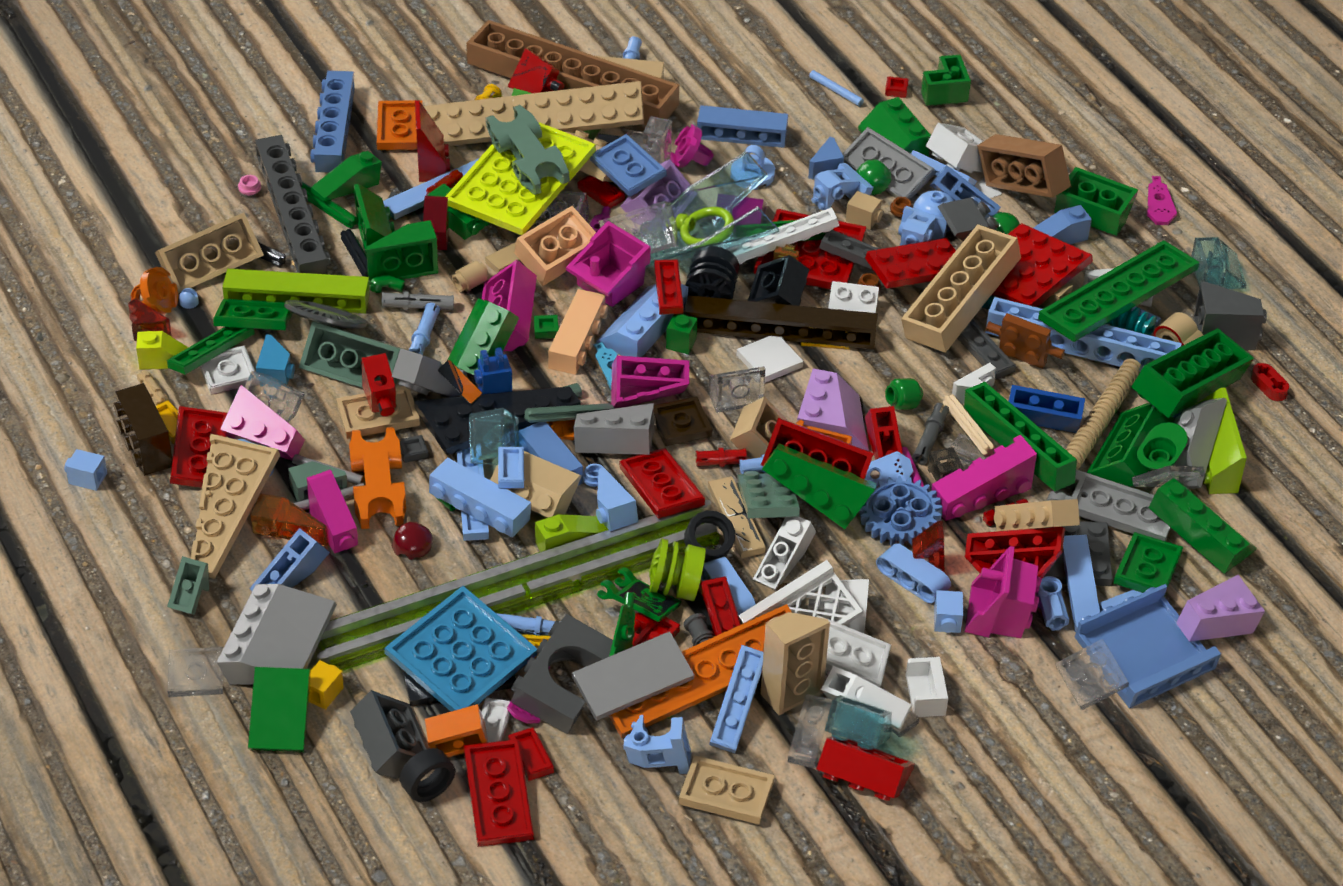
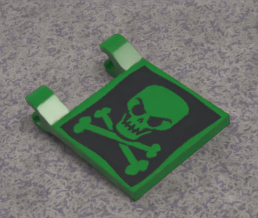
[597,567,682,622]

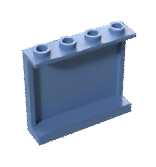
[1075,584,1221,708]

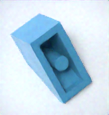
[256,334,295,388]

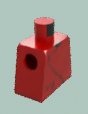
[507,48,564,93]
[362,353,396,417]

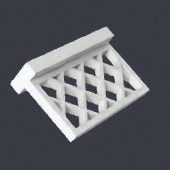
[738,560,863,626]

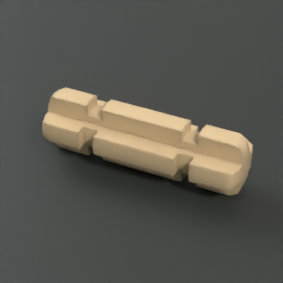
[137,370,168,405]

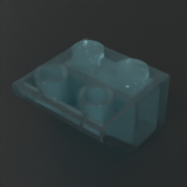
[1191,237,1247,289]
[825,695,892,750]

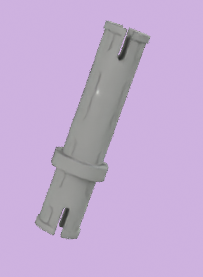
[382,291,454,310]

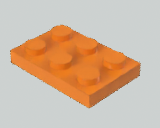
[377,100,423,150]

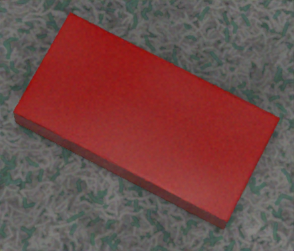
[578,175,625,209]
[508,727,554,781]

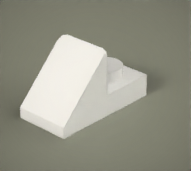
[952,363,996,404]

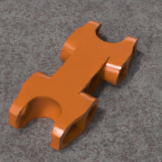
[349,427,406,529]

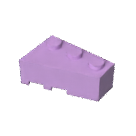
[1176,575,1265,642]

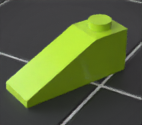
[535,514,609,552]

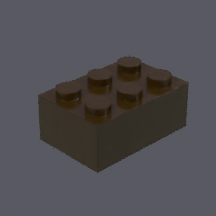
[113,383,172,476]

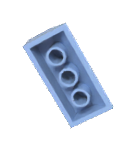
[596,283,688,357]

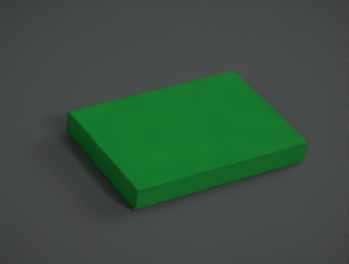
[213,299,293,330]
[1113,532,1183,597]
[248,667,311,752]

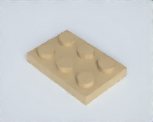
[336,386,420,439]
[679,755,775,825]

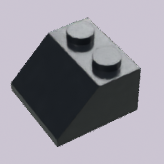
[748,255,809,306]

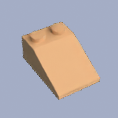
[514,206,596,286]

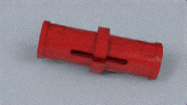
[695,448,747,467]

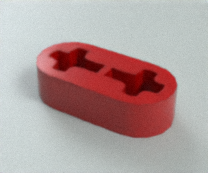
[1251,363,1289,401]

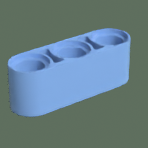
[876,543,951,603]
[701,556,756,615]

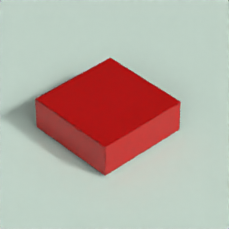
[885,76,909,98]

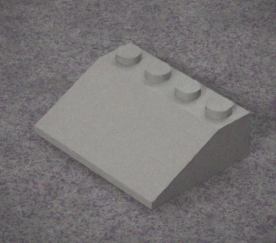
[217,584,337,685]

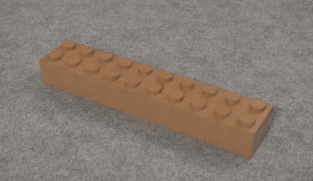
[467,20,680,130]

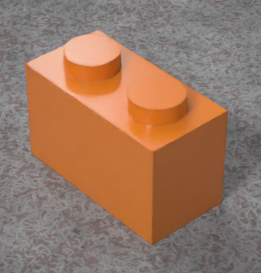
[425,704,488,757]

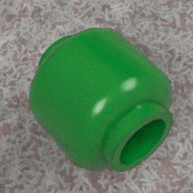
[885,378,923,410]

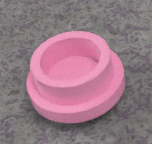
[238,175,261,196]

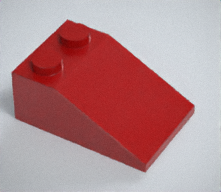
[415,100,450,182]

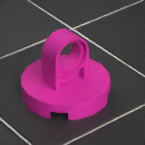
[670,124,714,168]

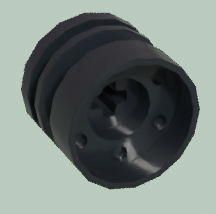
[685,246,740,299]

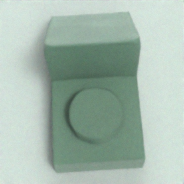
[167,556,209,615]

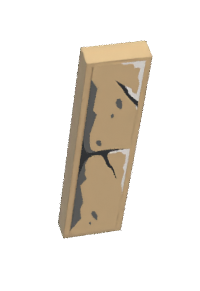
[708,476,766,559]

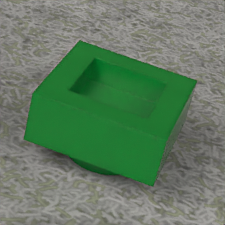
[534,315,559,339]

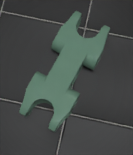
[485,105,570,195]

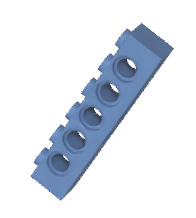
[311,71,355,172]

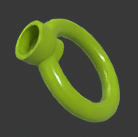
[675,207,734,248]

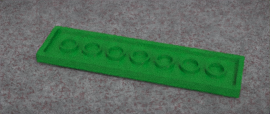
[1038,240,1200,342]

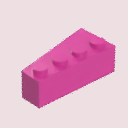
[931,435,1037,521]

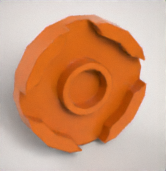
[131,267,179,315]

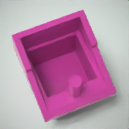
[566,221,651,307]
[965,546,1041,638]

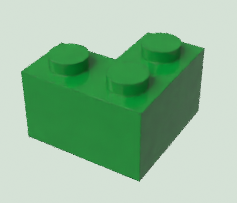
[921,55,971,106]

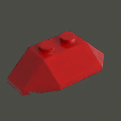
[965,527,1065,580]

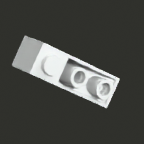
[753,517,816,590]
[821,666,912,730]

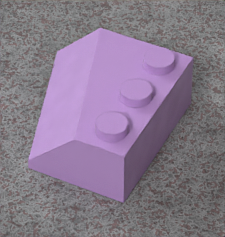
[797,368,869,451]

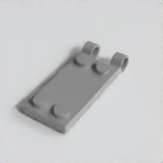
[1046,469,1171,541]

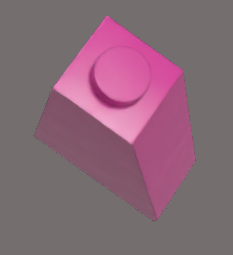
[307,470,358,554]

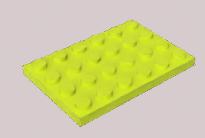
[445,122,596,235]

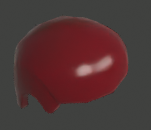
[392,522,433,560]

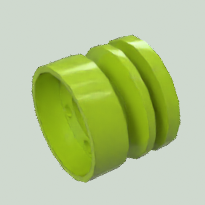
[649,539,705,601]

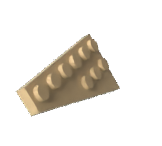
[191,434,280,579]

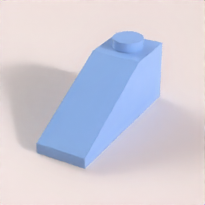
[596,467,638,531]

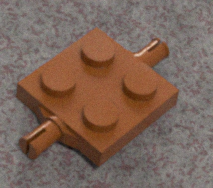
[986,313,1065,369]

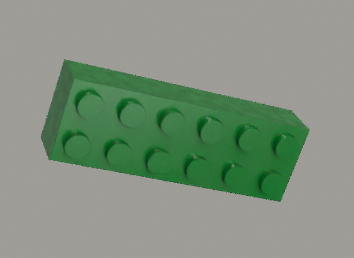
[1131,328,1254,418]

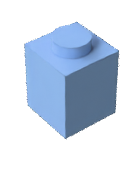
[64,449,107,491]
[934,590,963,633]

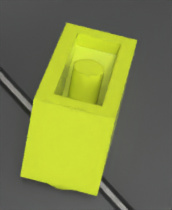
[136,331,189,370]

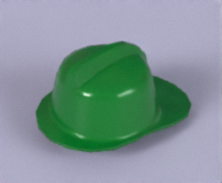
[1137,422,1188,477]

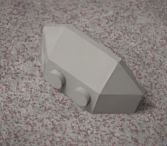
[1168,398,1227,489]

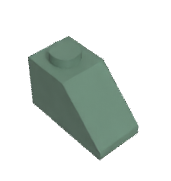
[288,461,348,502]

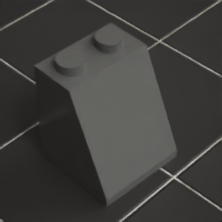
[1193,281,1267,351]

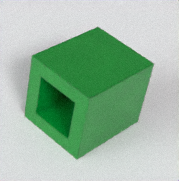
[666,314,697,355]

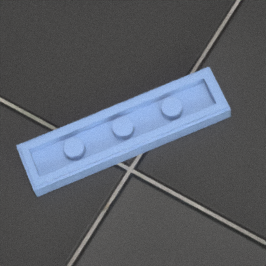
[1062,535,1100,632]
[709,645,764,753]

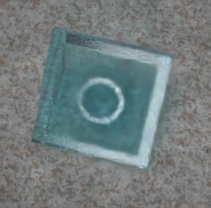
[469,408,519,465]

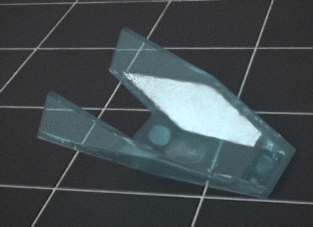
[636,151,779,267]

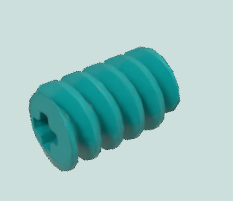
[1106,307,1157,336]

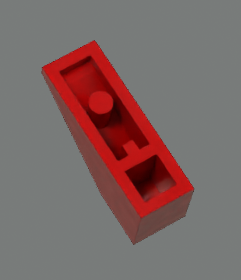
[865,406,903,475]

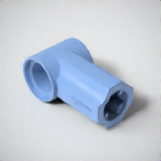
[1036,576,1069,631]

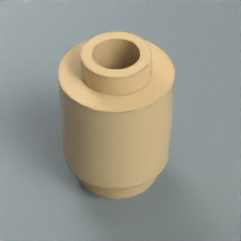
[452,260,488,292]

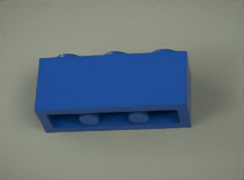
[1008,385,1085,433]

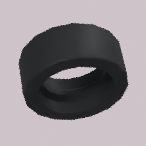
[684,510,735,562]
[399,748,456,802]

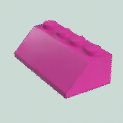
[482,260,537,351]

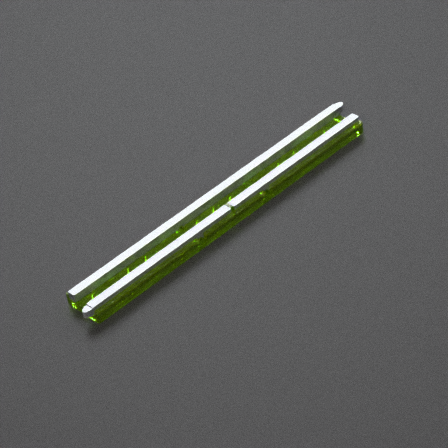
[317,500,719,671]

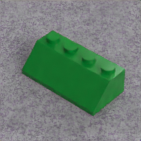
[1087,402,1174,487]
[1148,478,1257,574]

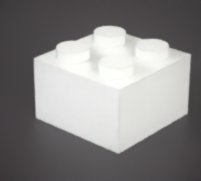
[926,123,983,173]

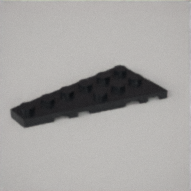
[414,386,581,455]

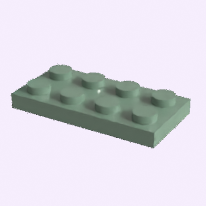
[737,471,800,518]

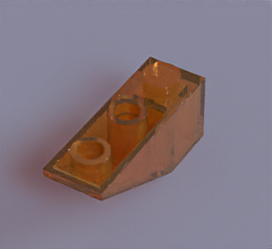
[251,493,328,546]

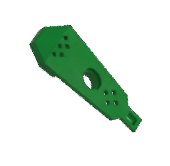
[609,592,635,657]

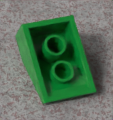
[366,220,438,285]

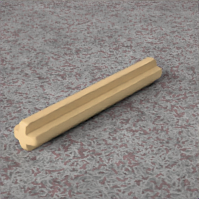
[943,394,996,457]

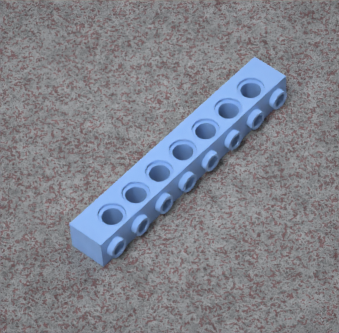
[985,297,1182,368]

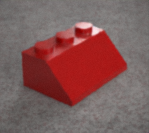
[816,735,915,801]

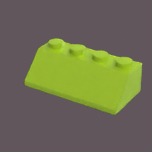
[1196,387,1247,494]

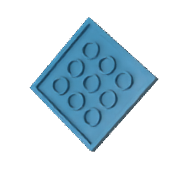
[385,586,538,711]

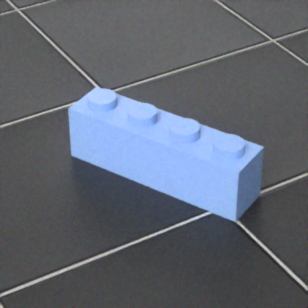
[429,458,531,538]

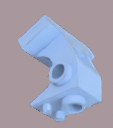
[811,163,874,211]
[898,206,948,246]
[623,715,692,774]

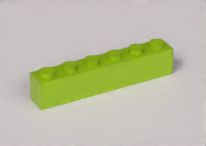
[222,268,370,314]

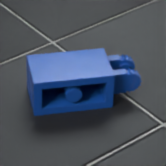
[474,347,512,395]

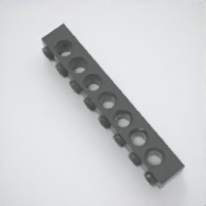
[255,135,331,275]

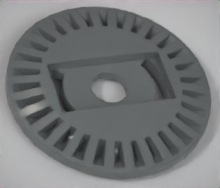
[284,300,367,329]

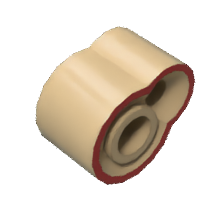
[1153,312,1203,346]

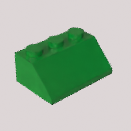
[858,97,931,156]
[1054,167,1138,236]
[354,184,395,255]
[447,298,519,377]

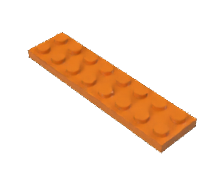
[609,604,792,739]

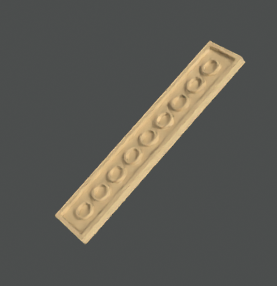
[424,81,644,146]

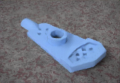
[865,451,913,487]

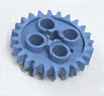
[859,476,942,546]

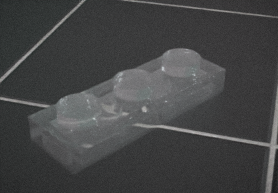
[787,694,832,768]

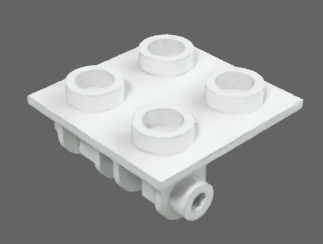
[828,281,879,313]

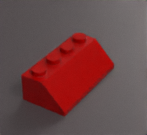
[761,418,874,479]

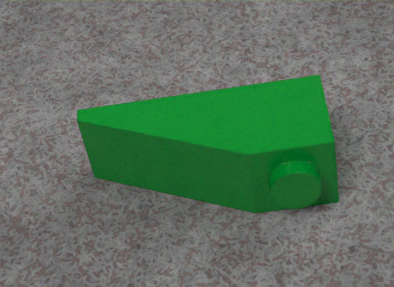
[311,151,382,202]

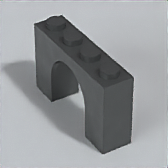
[511,614,613,735]

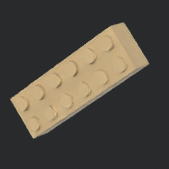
[901,224,1021,353]

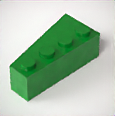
[762,444,877,529]

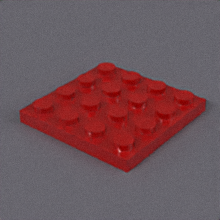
[754,209,866,290]
[992,223,1093,307]

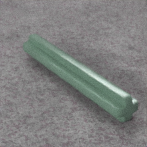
[524,403,614,423]

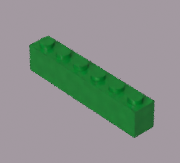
[964,382,1077,492]

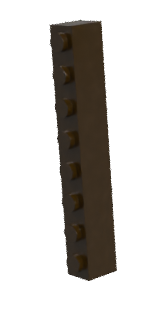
[685,295,878,349]

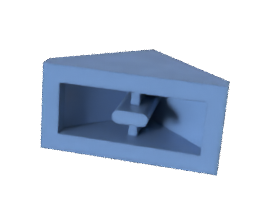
[808,137,844,180]

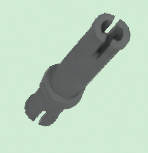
[912,403,949,465]

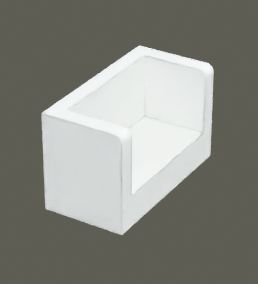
[906,657,948,717]

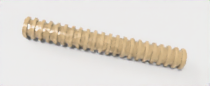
[1065,358,1143,470]

